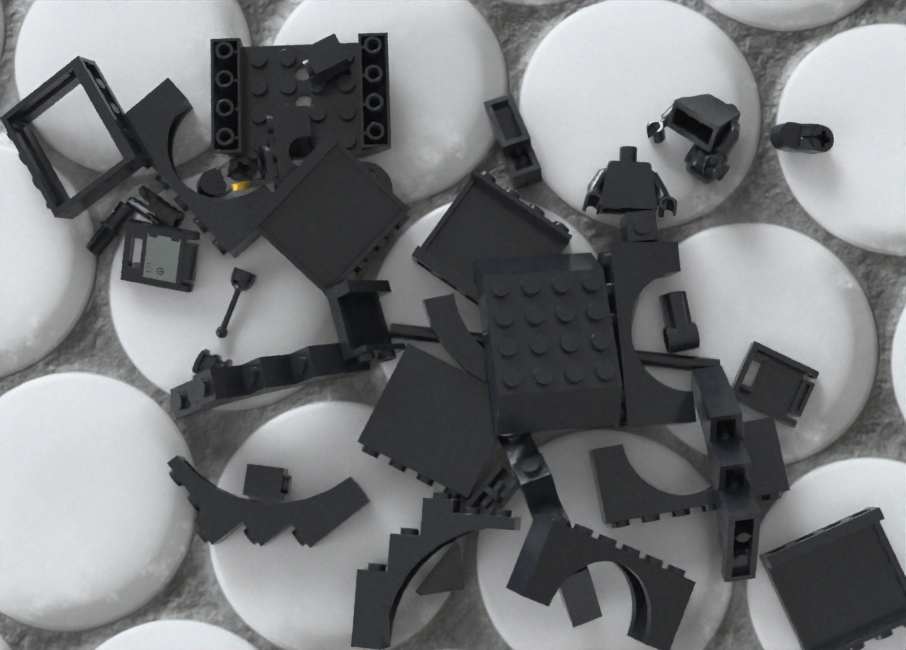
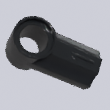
[659,291,700,353]

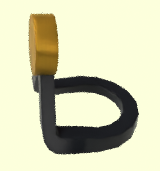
[231,145,274,191]

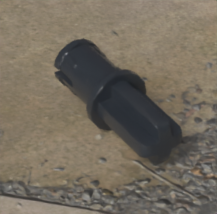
[86,201,136,256]

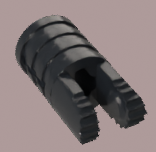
[126,185,185,228]

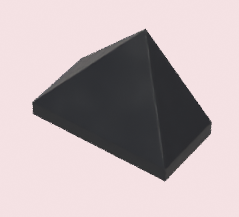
[416,542,464,596]

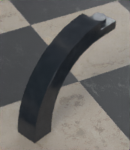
[422,293,489,384]

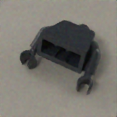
[646,94,741,179]
[582,146,677,218]

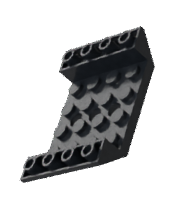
[210,32,391,162]

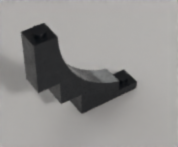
[691,366,761,582]

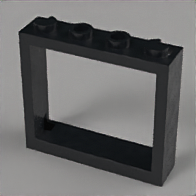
[0,56,151,219]

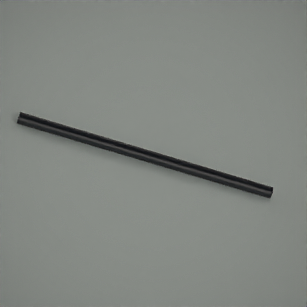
[389,323,720,371]

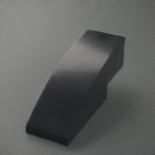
[484,93,542,190]

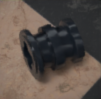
[192,348,233,374]

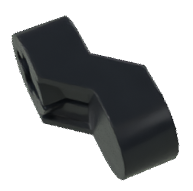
[770,122,834,154]
[196,157,256,198]

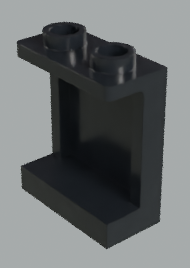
[326,280,406,364]

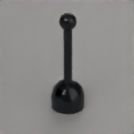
[216,267,257,338]

